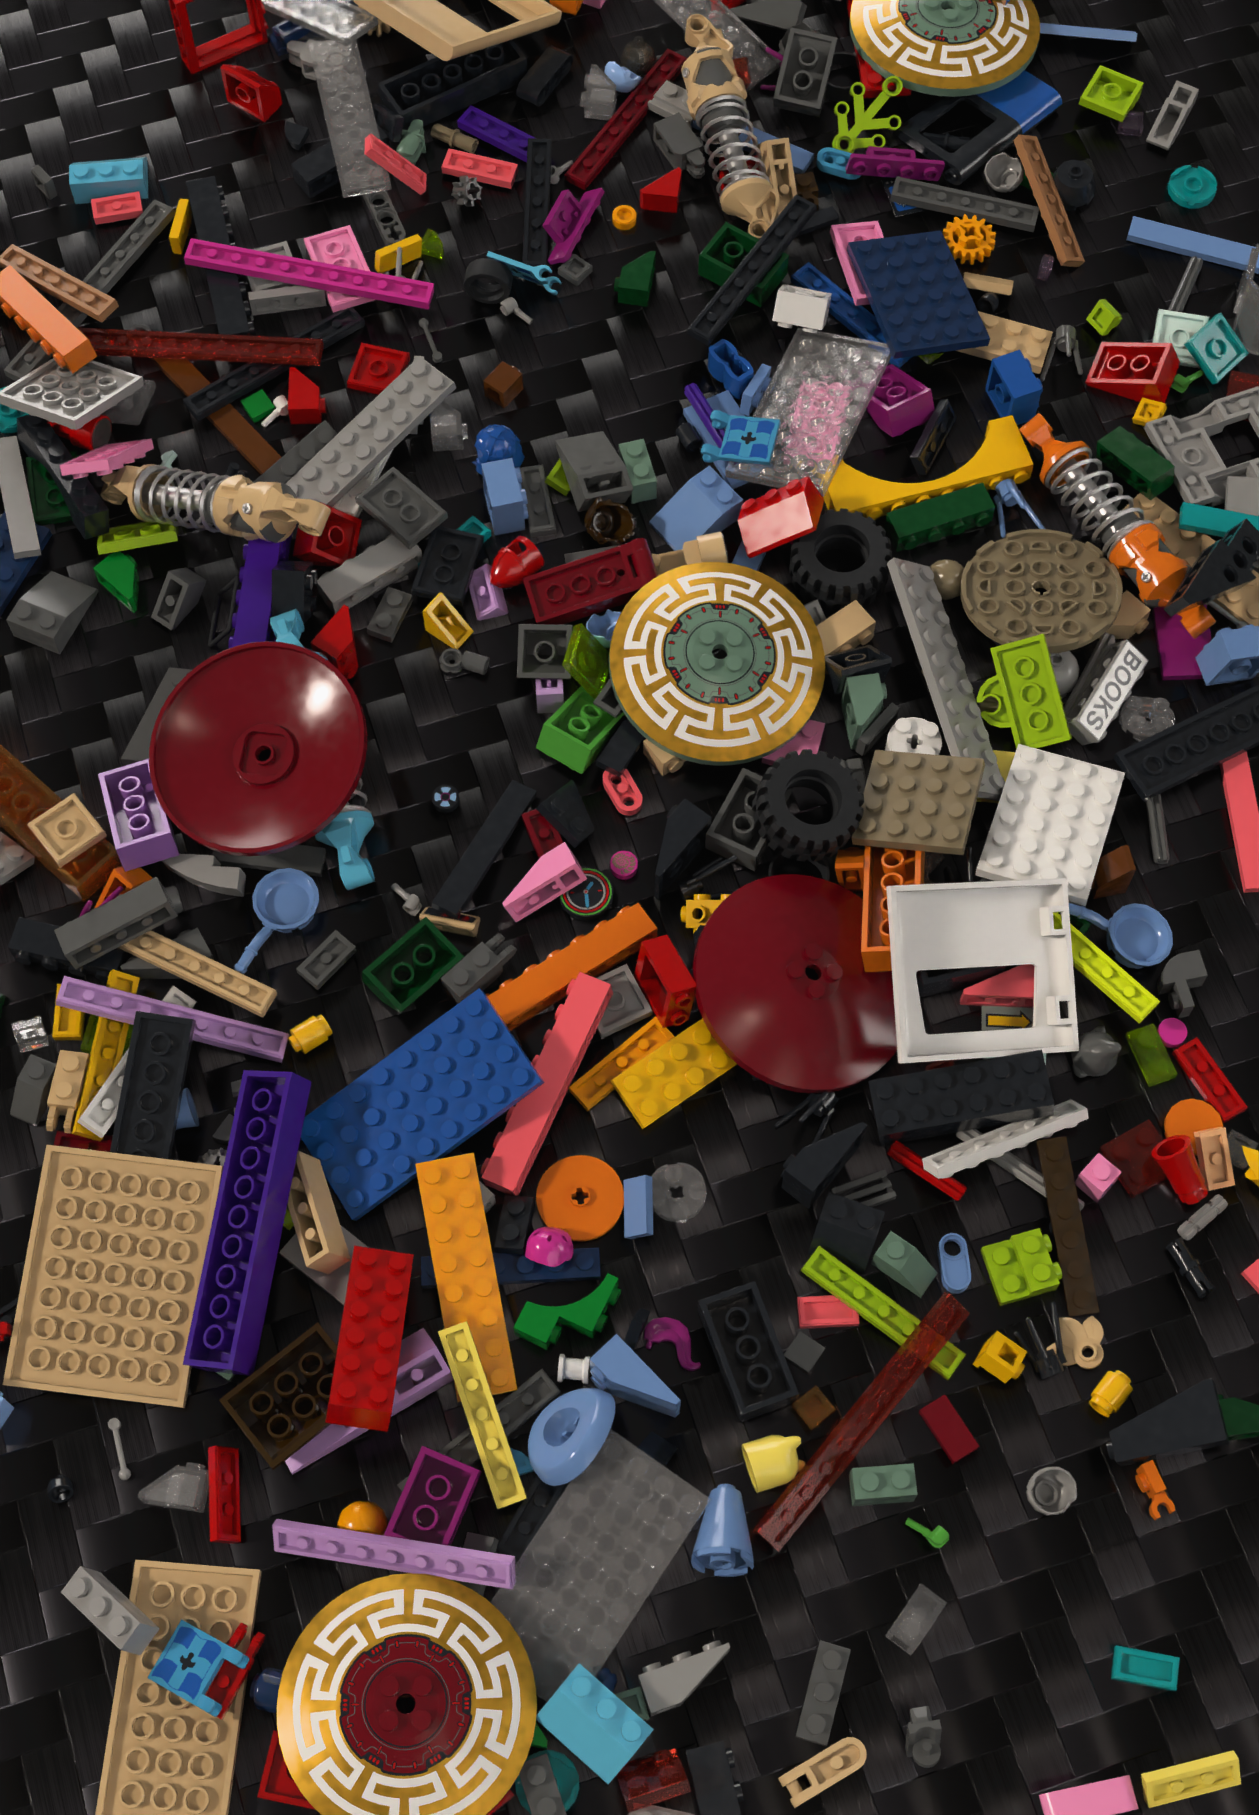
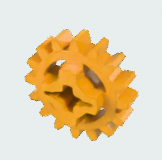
[943,214,996,265]

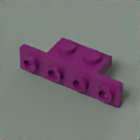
[845,146,945,181]
[542,188,604,265]

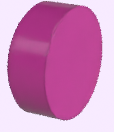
[1157,1018,1187,1048]

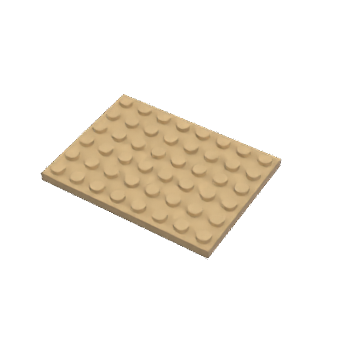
[3,1145,223,1408]

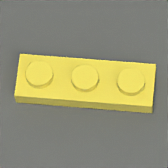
[1141,1750,1241,1808]

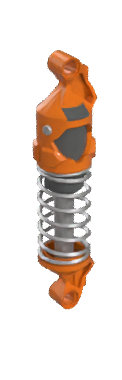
[1018,413,1216,639]

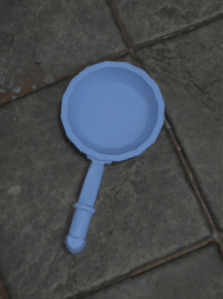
[234,868,319,974]
[1060,902,1173,969]

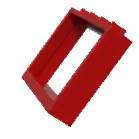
[168,0,268,74]

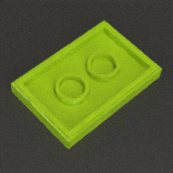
[97,518,178,555]

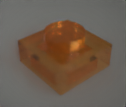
[792,1386,836,1431]

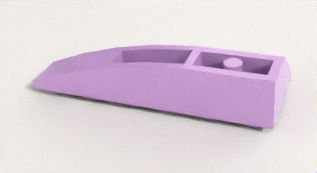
[285,1328,453,1475]

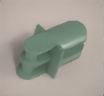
[396,119,426,165]

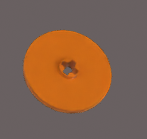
[536,1155,624,1242]

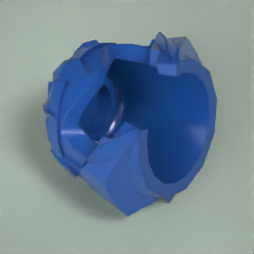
[472,424,525,475]

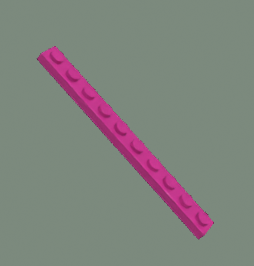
[184,238,435,309]

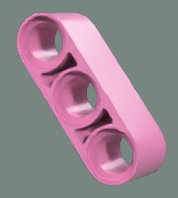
[1039,1775,1139,1815]

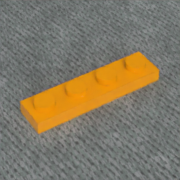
[569,1016,675,1111]

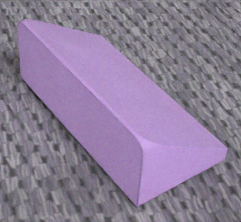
[469,564,508,621]

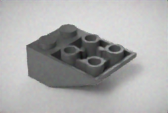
[555,431,633,512]

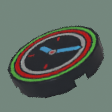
[558,867,614,921]

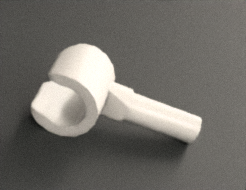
[261,395,289,428]

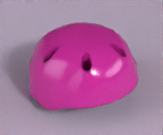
[525,1227,574,1267]

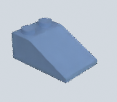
[649,466,743,551]
[590,1334,681,1417]

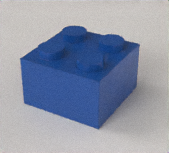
[985,350,1043,425]

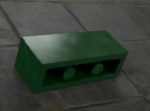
[1096,426,1175,500]

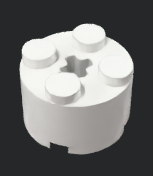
[885,717,942,755]

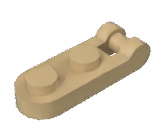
[778,1737,867,1808]

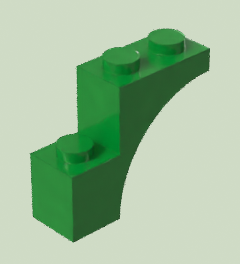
[513,1273,621,1350]

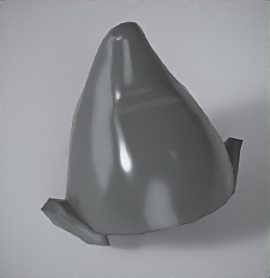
[1071,1026,1122,1078]

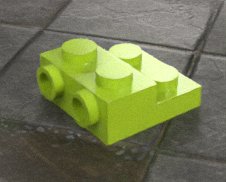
[1079,65,1144,122]
[980,1228,1062,1306]

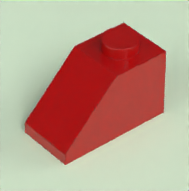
[288,367,326,424]

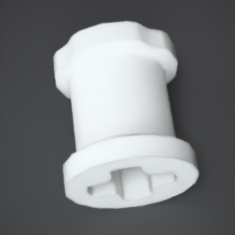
[557,1354,590,1384]

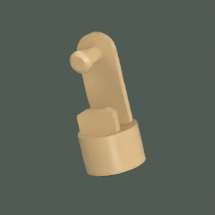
[652,531,729,576]

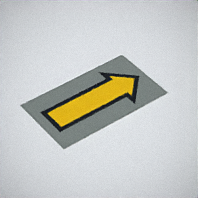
[982,1005,1033,1031]

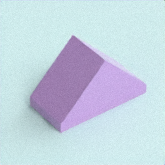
[536,679,564,713]

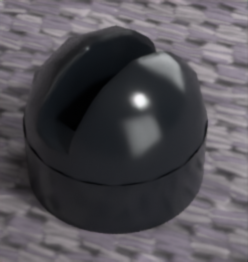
[977,292,999,315]
[47,1475,73,1503]

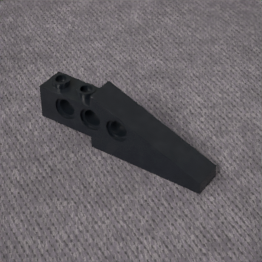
[1164,518,1259,617]

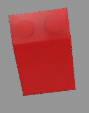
[1085,342,1180,403]

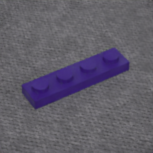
[457,105,537,163]

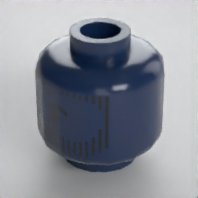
[250,1667,283,1714]

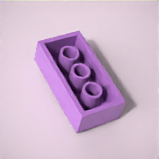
[98,759,179,872]

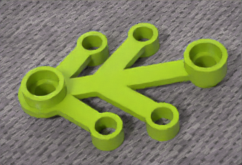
[832,76,903,153]

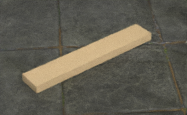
[118,930,277,1017]

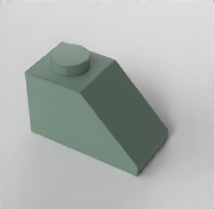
[871,1231,937,1298]

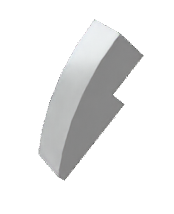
[1146,81,1199,150]
[162,854,246,897]

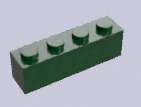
[884,482,995,552]

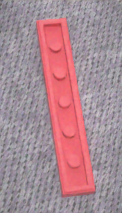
[1219,751,1259,893]

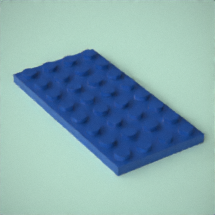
[301,988,545,1221]

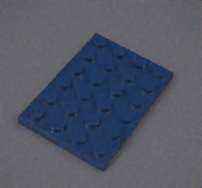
[847,230,990,359]

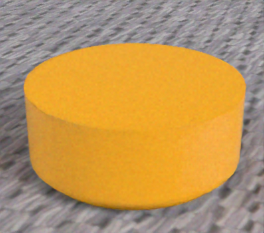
[612,205,637,230]

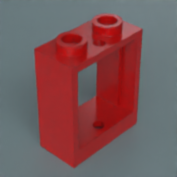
[634,934,696,1028]

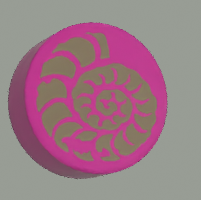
[610,851,638,880]

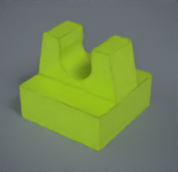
[1086,299,1123,336]

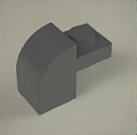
[1157,950,1208,1018]

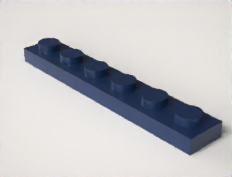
[421,1247,601,1289]

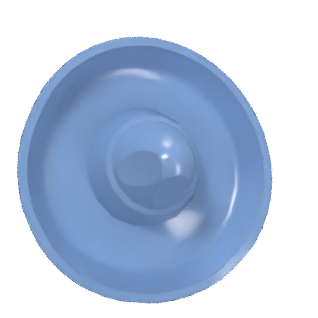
[528,1388,616,1486]

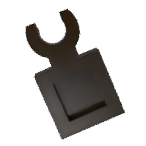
[794,172,819,211]

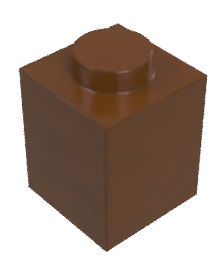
[483,361,523,409]

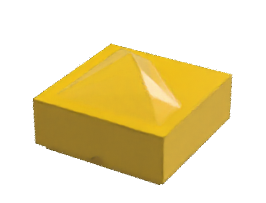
[1132,397,1167,426]

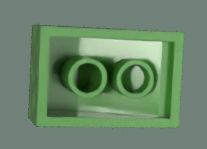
[536,686,625,774]

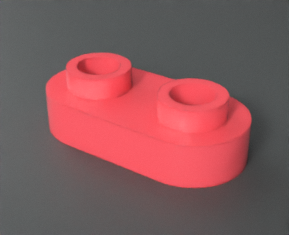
[603,769,643,816]

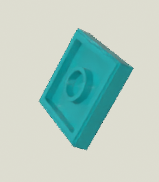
[1184,313,1249,385]

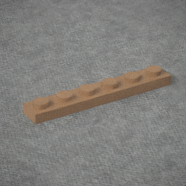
[1013,134,1085,267]
[0,244,119,323]

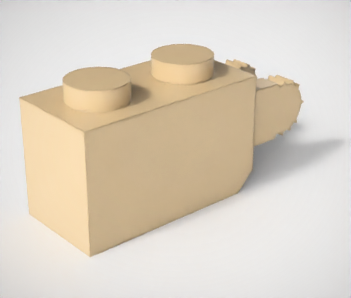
[46,1050,90,1134]

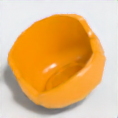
[337,1501,388,1536]

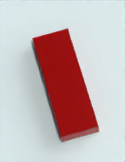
[1172,1037,1248,1123]
[208,1446,241,1544]

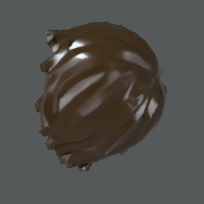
[584,497,636,546]

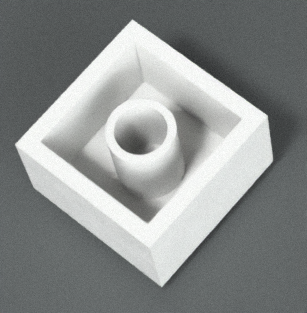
[772,284,832,333]

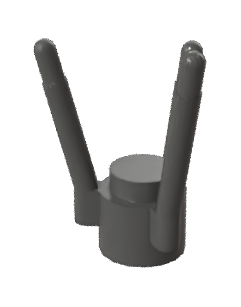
[1040,325,1083,382]

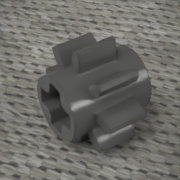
[451,175,482,207]

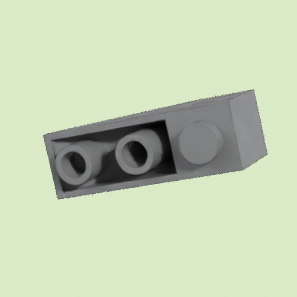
[638,1640,730,1716]

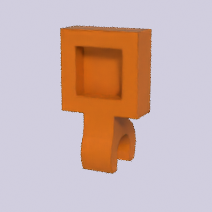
[1135,1460,1175,1520]

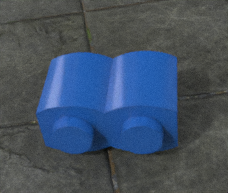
[708,339,754,400]

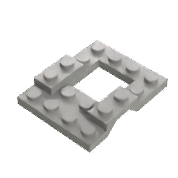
[1144,386,1259,507]

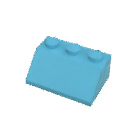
[69,157,148,204]
[536,1663,654,1784]

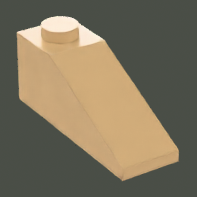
[757,138,797,216]

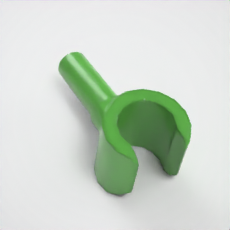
[1171,370,1203,393]
[905,1518,949,1548]

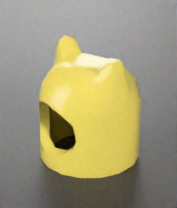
[742,1435,805,1493]

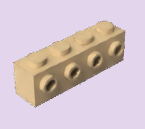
[287,1151,351,1274]

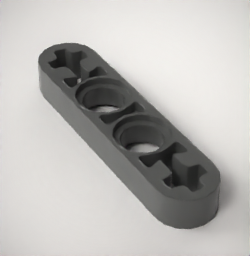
[359,172,406,246]

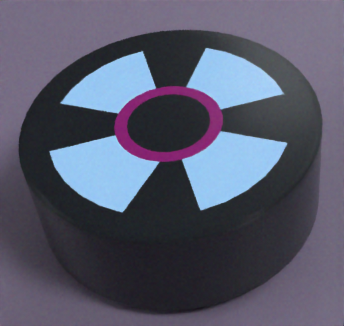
[432,785,460,813]

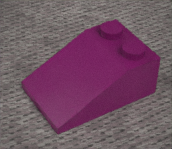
[849,364,935,437]

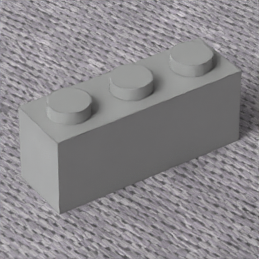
[61,1566,160,1655]

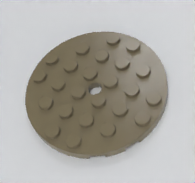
[960,529,1123,653]

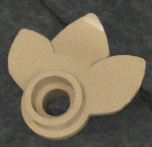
[1046,1316,1104,1369]

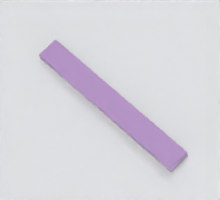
[56,976,289,1063]
[272,1519,516,1589]

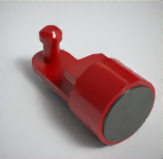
[47,414,112,451]

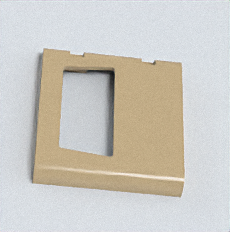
[353,0,562,61]

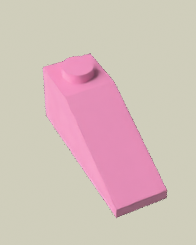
[502,842,587,922]

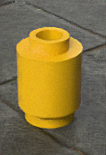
[288,1014,333,1054]
[1089,1370,1133,1417]

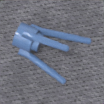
[993,479,1045,538]

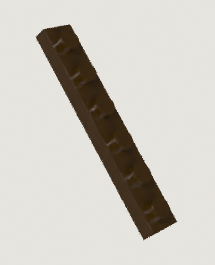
[1036,1136,1099,1318]

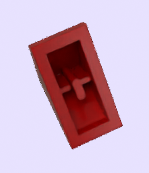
[640,167,682,213]

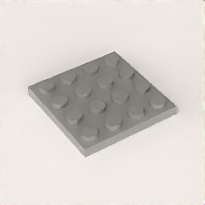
[0,358,144,430]

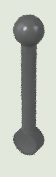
[419,318,442,363]

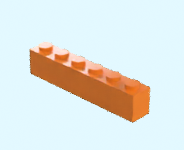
[0,265,97,374]

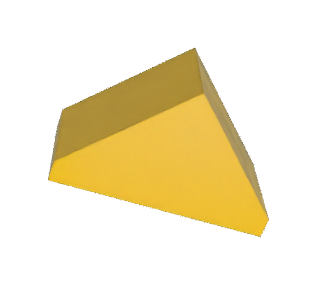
[423,593,474,650]

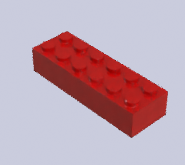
[325,1245,414,1432]

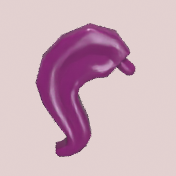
[644,1317,701,1371]

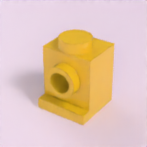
[973,1331,1027,1383]

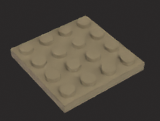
[852,750,985,855]

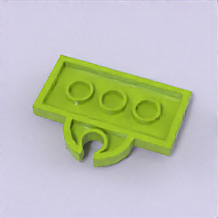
[977,634,1072,749]

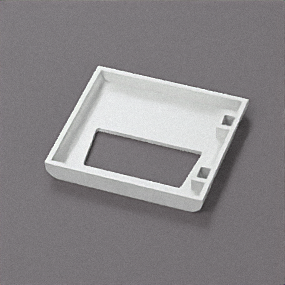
[886,878,1079,1063]

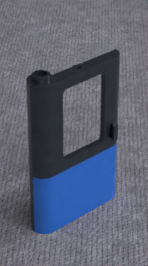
[893,70,1062,185]

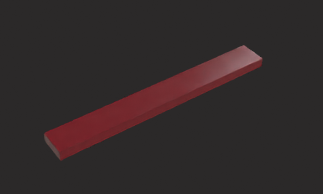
[565,49,687,190]

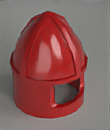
[490,536,544,588]

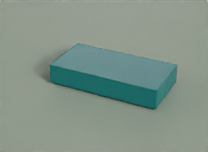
[1111,1645,1180,1691]

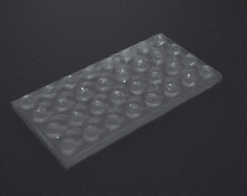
[725,327,892,497]
[490,1429,712,1702]

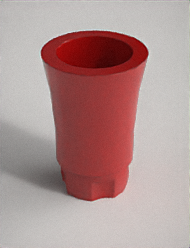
[1151,1135,1208,1205]

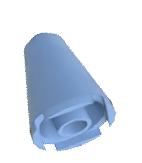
[691,1484,754,1577]

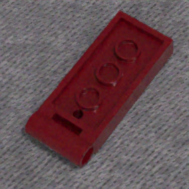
[523,538,658,625]

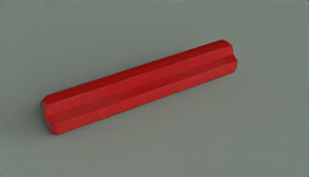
[887,1141,967,1201]

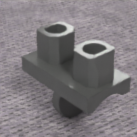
[905,1706,942,1768]

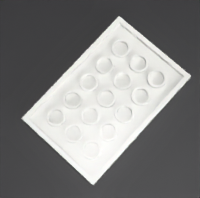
[975,744,1125,906]

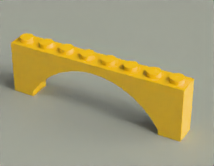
[816,415,1034,520]

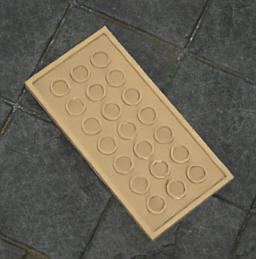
[95,1559,262,1815]

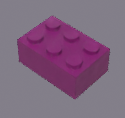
[384,1446,482,1546]

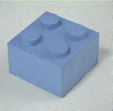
[481,458,529,536]
[1195,624,1259,686]

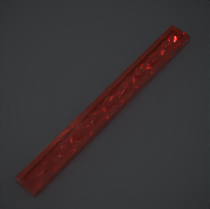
[77,328,324,366]
[754,1292,970,1552]

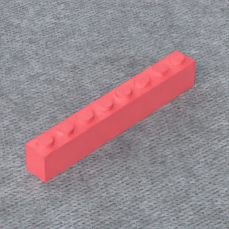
[480,972,613,1196]

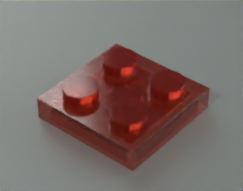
[1099,1119,1167,1198]
[616,1748,691,1813]

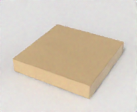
[27,793,107,868]

